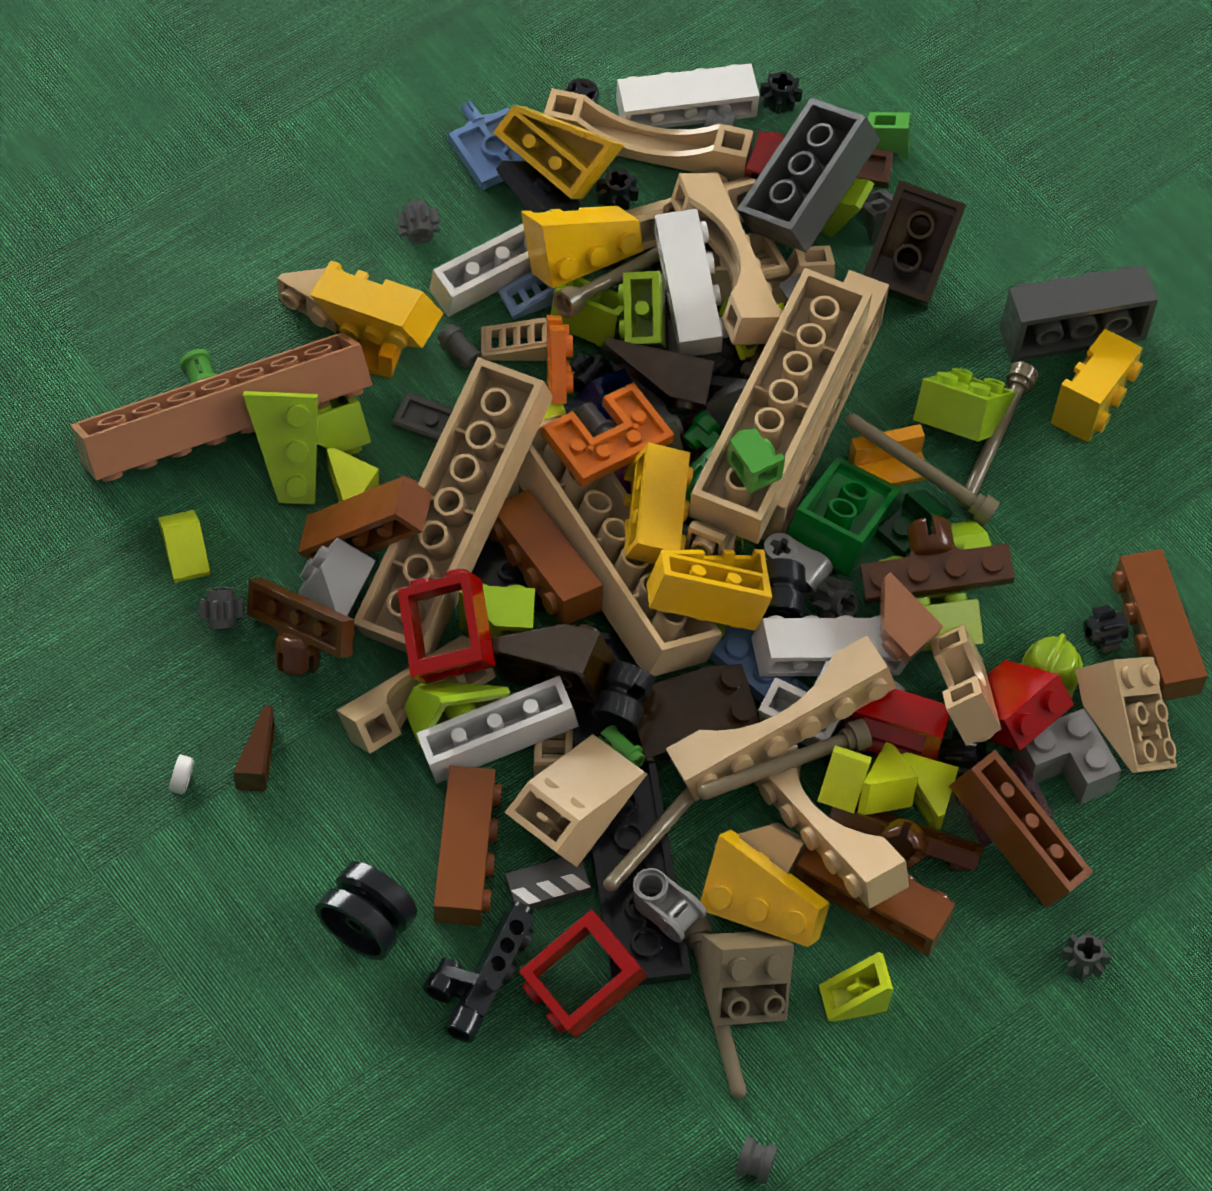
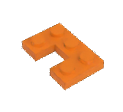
[546,315,573,404]
[541,382,675,487]

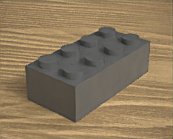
[737,98,880,253]
[1000,265,1158,363]

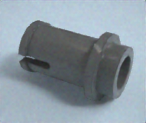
[438,324,482,370]
[576,402,616,437]

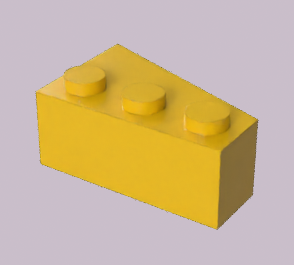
[493,105,625,199]
[521,206,644,289]
[309,261,444,348]
[1051,329,1143,443]
[624,442,693,564]
[646,549,772,631]
[700,829,830,947]

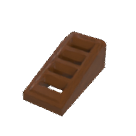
[233,706,276,792]

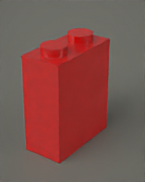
[987,660,1074,751]

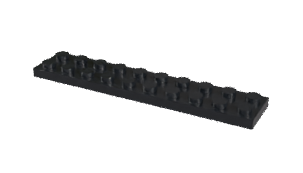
[569,631,691,986]

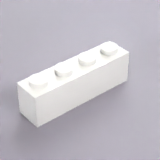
[616,64,759,128]
[654,209,728,356]
[429,210,550,317]
[751,615,908,677]
[416,676,579,783]

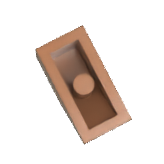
[880,572,943,664]

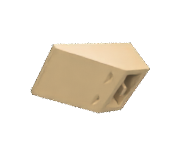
[1075,657,1177,773]
[505,734,647,867]

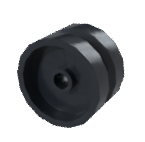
[315,861,417,960]

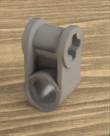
[763,533,833,599]
[633,868,707,943]

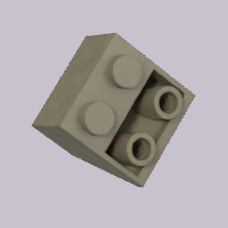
[699,931,794,1026]

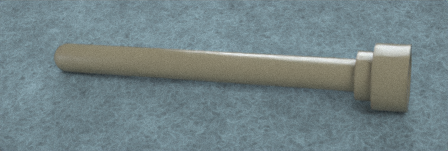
[553,247,660,318]
[959,362,1039,508]
[845,413,1000,526]
[697,718,872,800]
[603,787,695,892]
[685,917,747,1099]

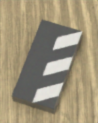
[505,858,591,909]

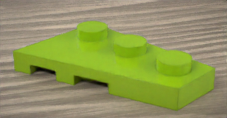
[243,391,318,504]

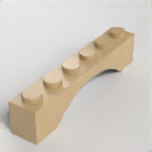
[544,88,754,180]
[671,173,782,345]
[666,635,896,801]
[754,745,909,909]

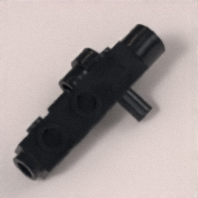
[422,902,535,1043]

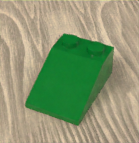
[787,456,901,576]

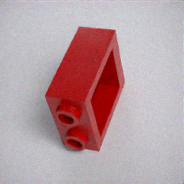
[397,569,496,684]
[842,689,950,761]
[519,909,649,1038]

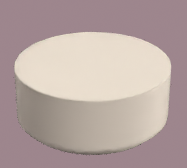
[169,754,194,795]

